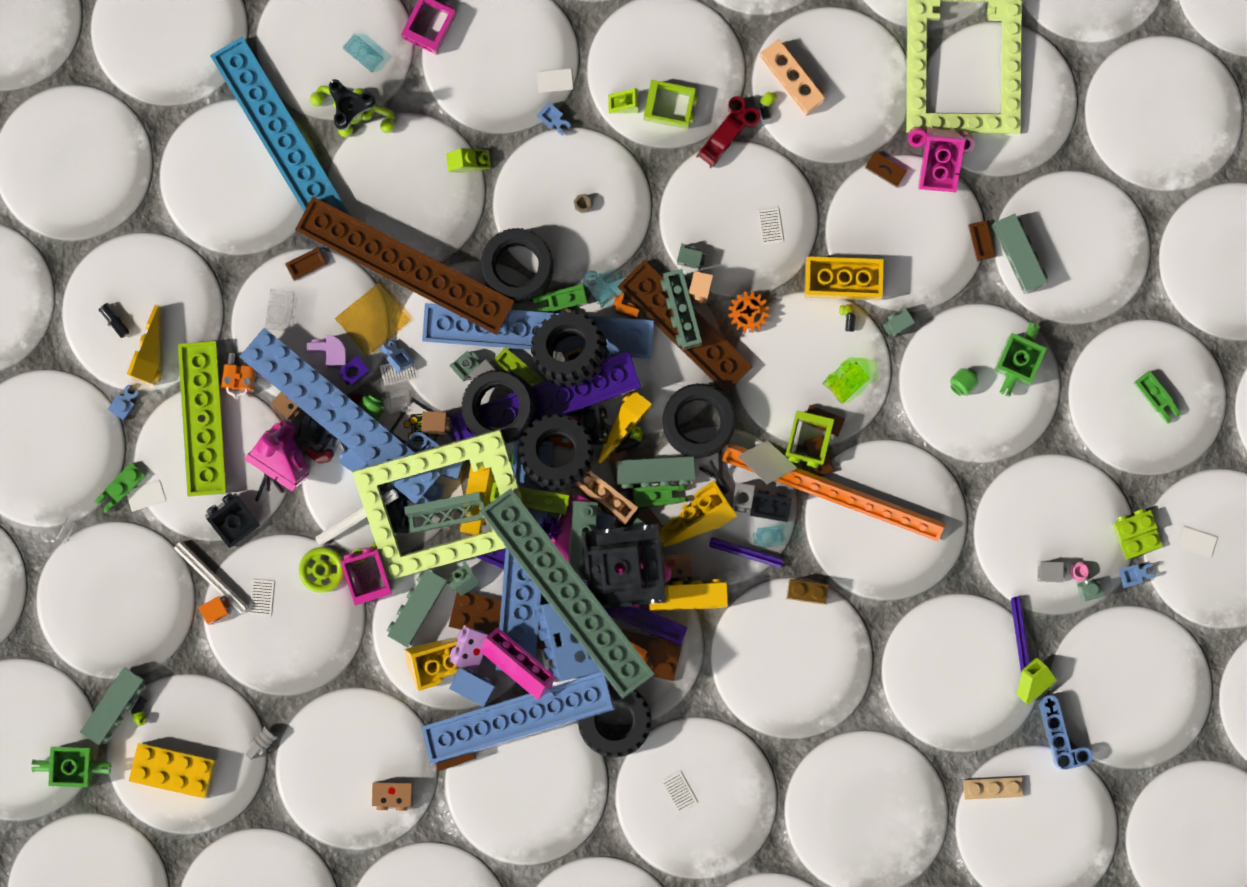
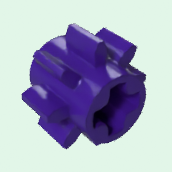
[539,517,563,540]

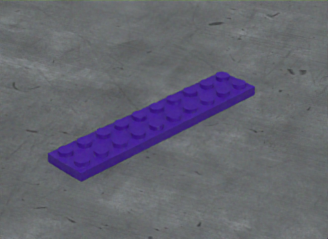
[449,351,642,441]

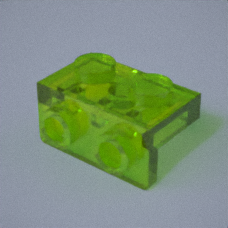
[822,358,870,404]

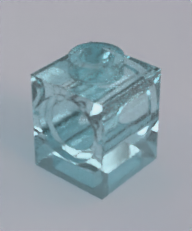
[753,526,782,548]

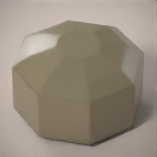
[574,194,592,213]

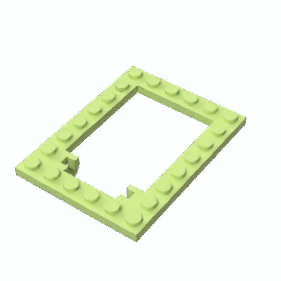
[906,0,1022,134]
[352,429,525,580]

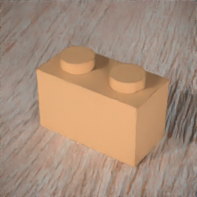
[689,271,713,305]

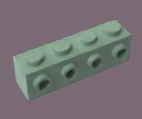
[992,213,1048,294]
[660,269,702,350]
[616,457,695,489]
[568,501,600,580]
[387,569,448,648]
[80,667,146,745]

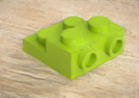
[1112,508,1163,560]

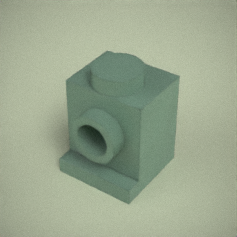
[676,243,706,270]
[883,306,915,337]
[450,351,480,381]
[447,561,480,596]
[1077,579,1104,602]

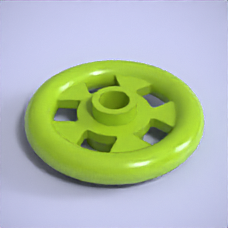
[299,547,344,593]

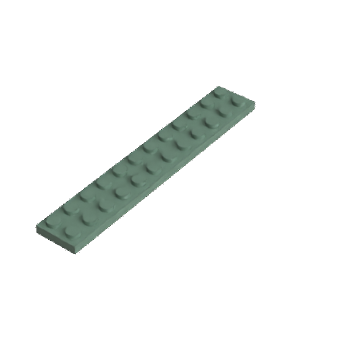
[479,488,654,699]

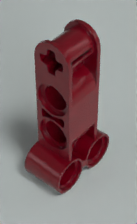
[696,96,760,168]

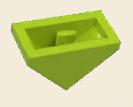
[608,88,638,114]

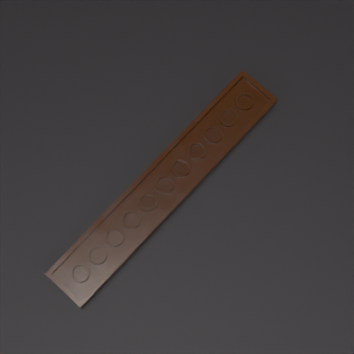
[295,196,515,335]
[448,591,682,681]

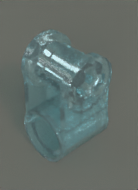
[583,271,617,308]

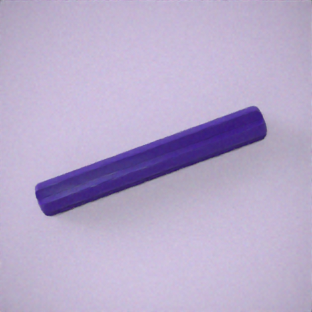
[709,537,783,568]
[1011,596,1031,672]

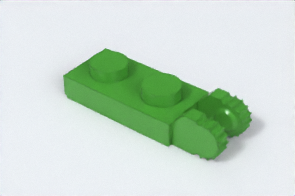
[532,284,588,313]
[1133,371,1181,424]
[94,462,145,513]
[633,485,688,508]

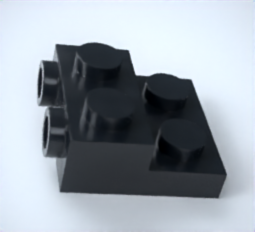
[205,493,260,549]

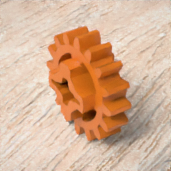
[728,291,769,333]

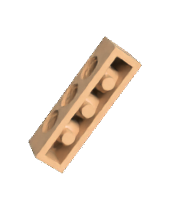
[760,39,825,116]
[574,471,638,526]

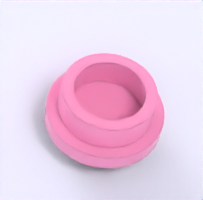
[1070,562,1090,581]

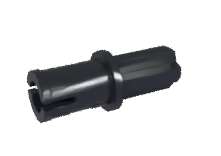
[98,303,130,338]

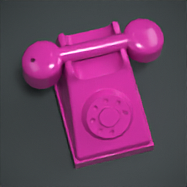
[907,126,974,193]
[244,420,310,491]

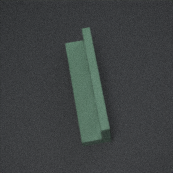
[404,492,485,533]

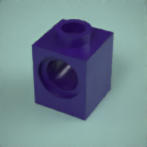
[340,356,371,387]

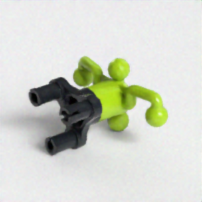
[310,79,395,137]

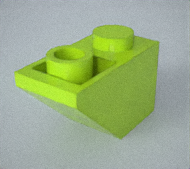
[446,148,491,173]
[1016,658,1057,705]

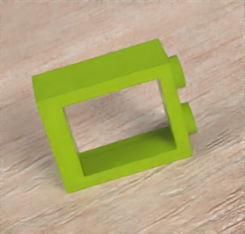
[643,80,698,129]
[785,411,834,468]

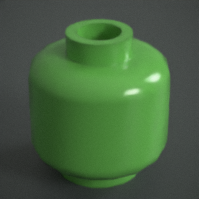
[950,368,979,396]
[358,394,385,421]

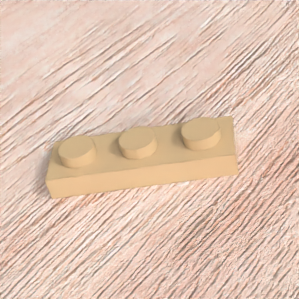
[963,777,1023,800]

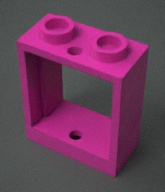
[401,0,456,55]
[341,546,392,606]

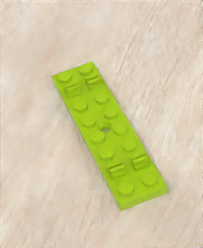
[178,341,227,497]

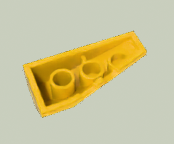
[127,305,162,386]
[598,391,652,465]
[460,466,496,535]
[662,480,737,547]
[404,638,461,691]

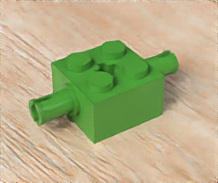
[994,322,1047,397]
[31,747,111,787]

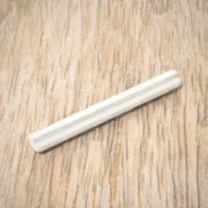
[315,489,399,545]
[174,541,248,614]

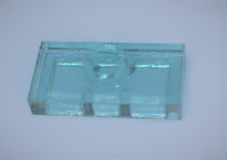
[342,33,384,73]

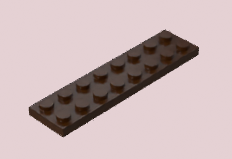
[617,260,753,394]

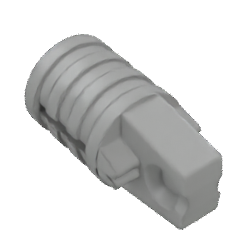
[245,726,278,760]

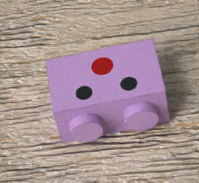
[450,625,488,672]

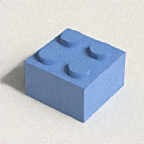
[449,667,496,707]

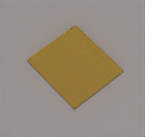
[335,283,410,357]

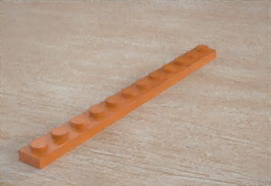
[722,443,945,541]

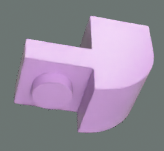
[307,335,347,368]

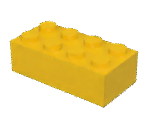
[804,256,884,301]
[649,579,728,612]
[129,743,217,799]

